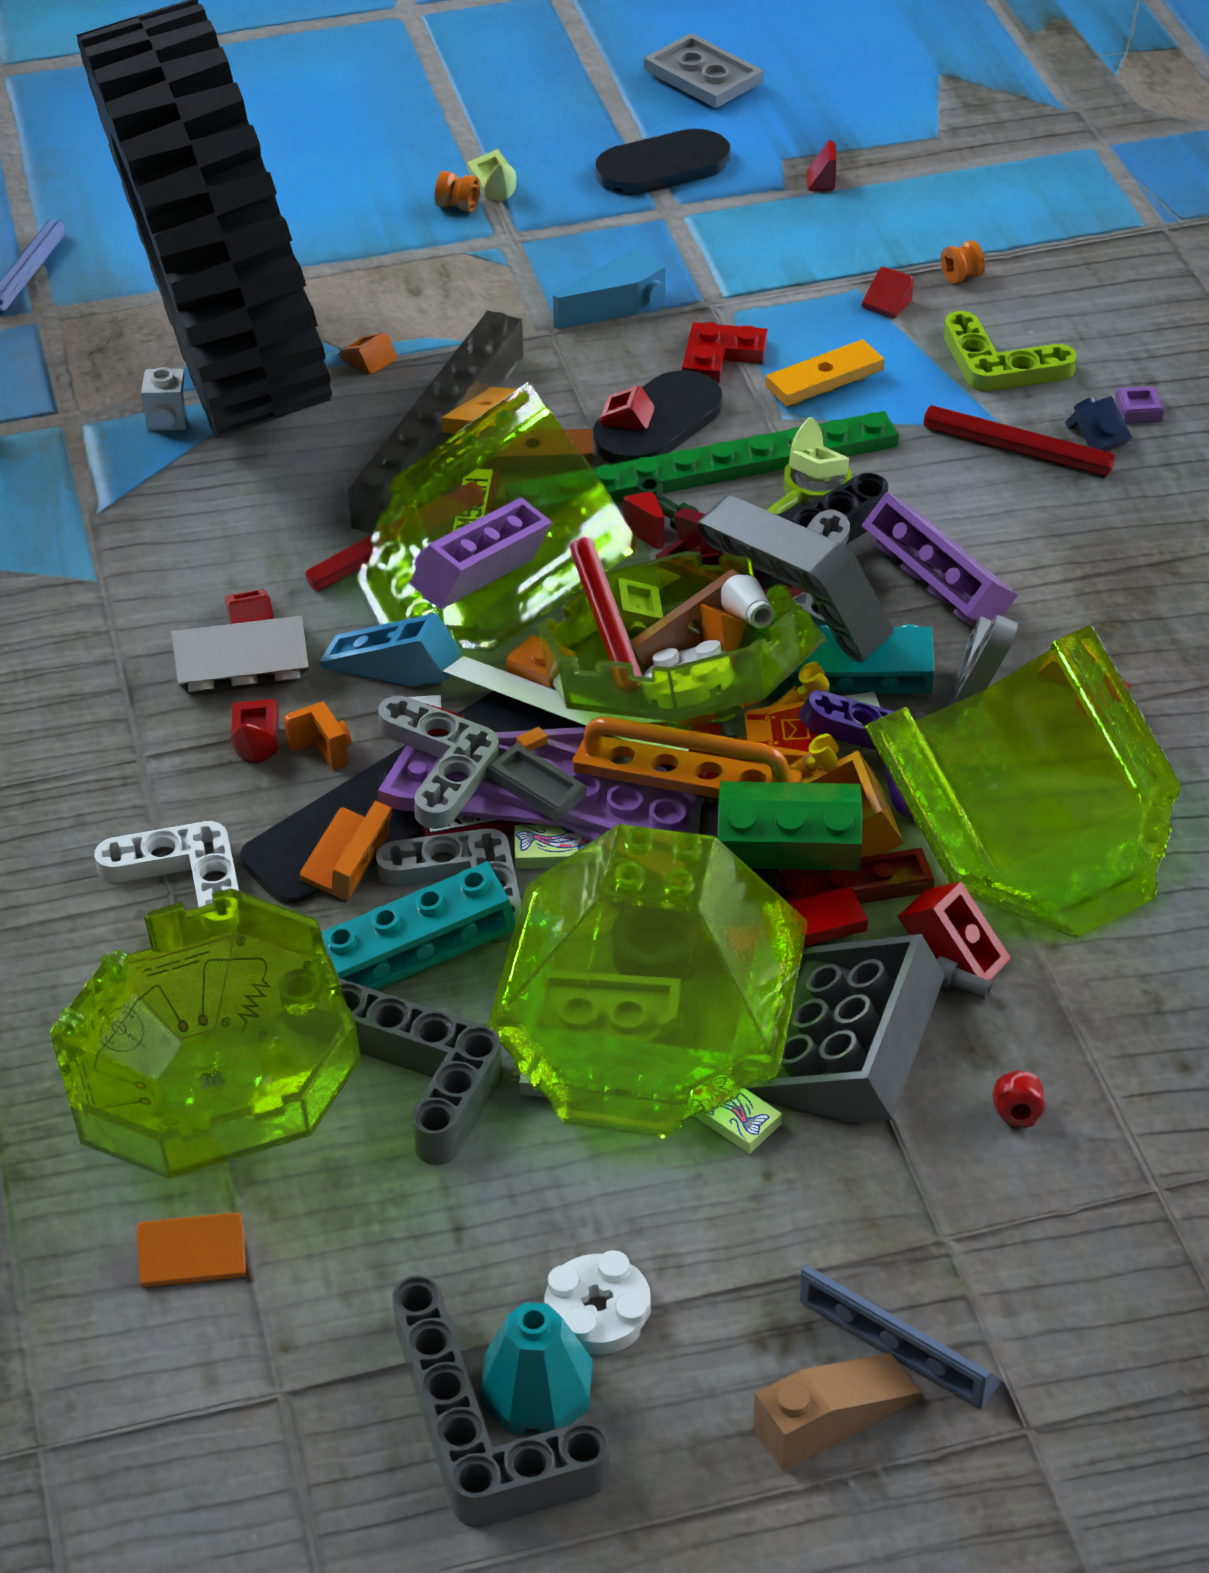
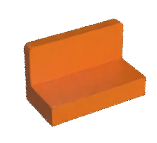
[300,800,392,901]

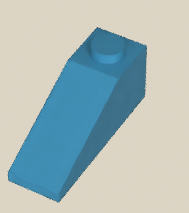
[553,249,666,329]
[319,613,462,687]

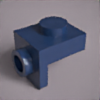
[1065,396,1132,451]

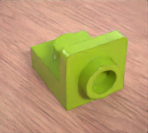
[612,578,663,641]

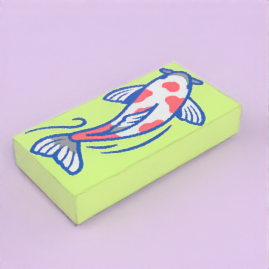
[515,824,607,869]
[673,1062,782,1154]

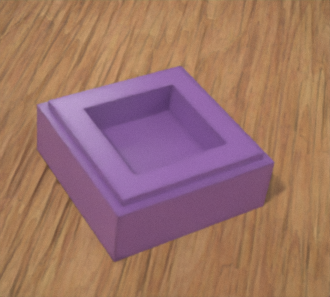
[1115,386,1164,424]

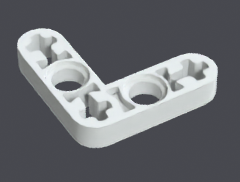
[94,821,243,933]

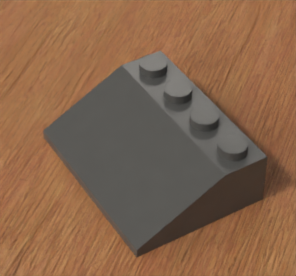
[739,934,945,1123]

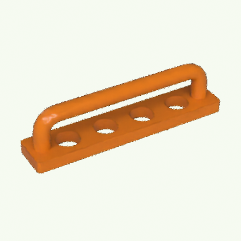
[572,716,802,799]

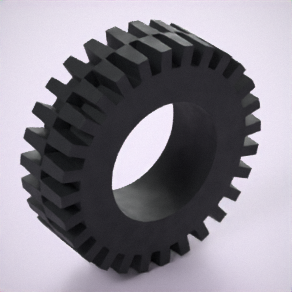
[76,0,332,438]

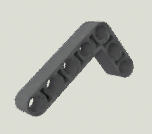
[696,494,894,663]
[279,968,503,1165]
[392,1275,609,1528]

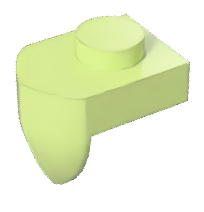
[467,149,516,201]
[789,417,849,482]

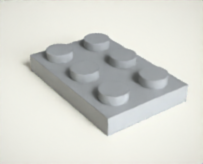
[644,33,764,108]

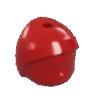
[992,1070,1045,1128]

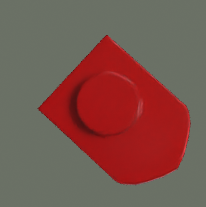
[231,699,279,763]

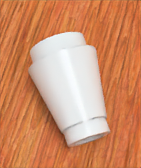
[721,575,775,629]

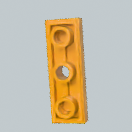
[765,339,885,406]
[441,387,527,441]

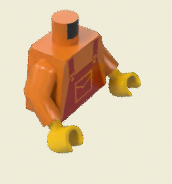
[719,662,839,782]

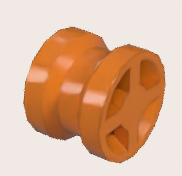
[941,240,985,284]

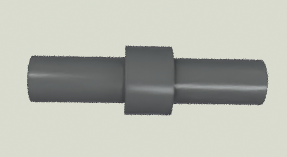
[936,956,993,1000]

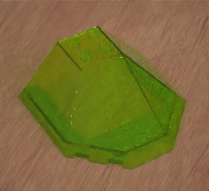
[357,381,637,652]
[865,624,1181,939]
[487,824,808,1138]

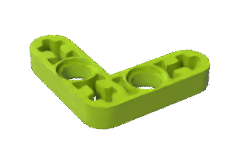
[943,311,1077,392]

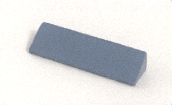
[800,1265,1000,1408]

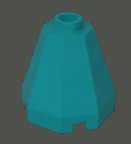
[480,1302,593,1435]

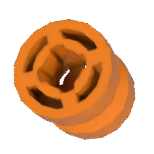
[434,171,480,213]

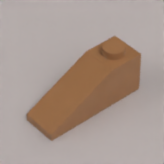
[753,1353,921,1471]

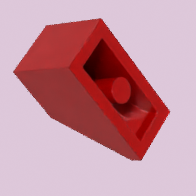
[897,881,1011,981]

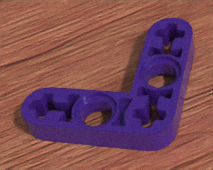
[799,690,937,821]

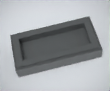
[487,743,587,822]

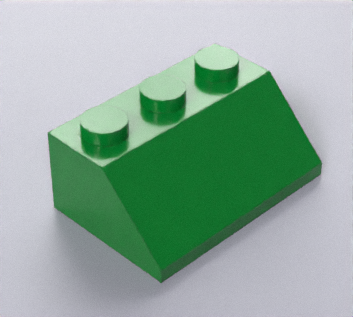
[718,781,862,871]

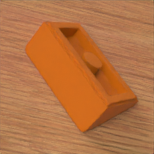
[137,1212,246,1288]

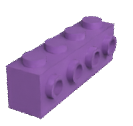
[862,492,1018,627]
[409,497,552,610]

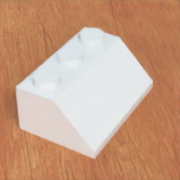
[171,616,309,692]

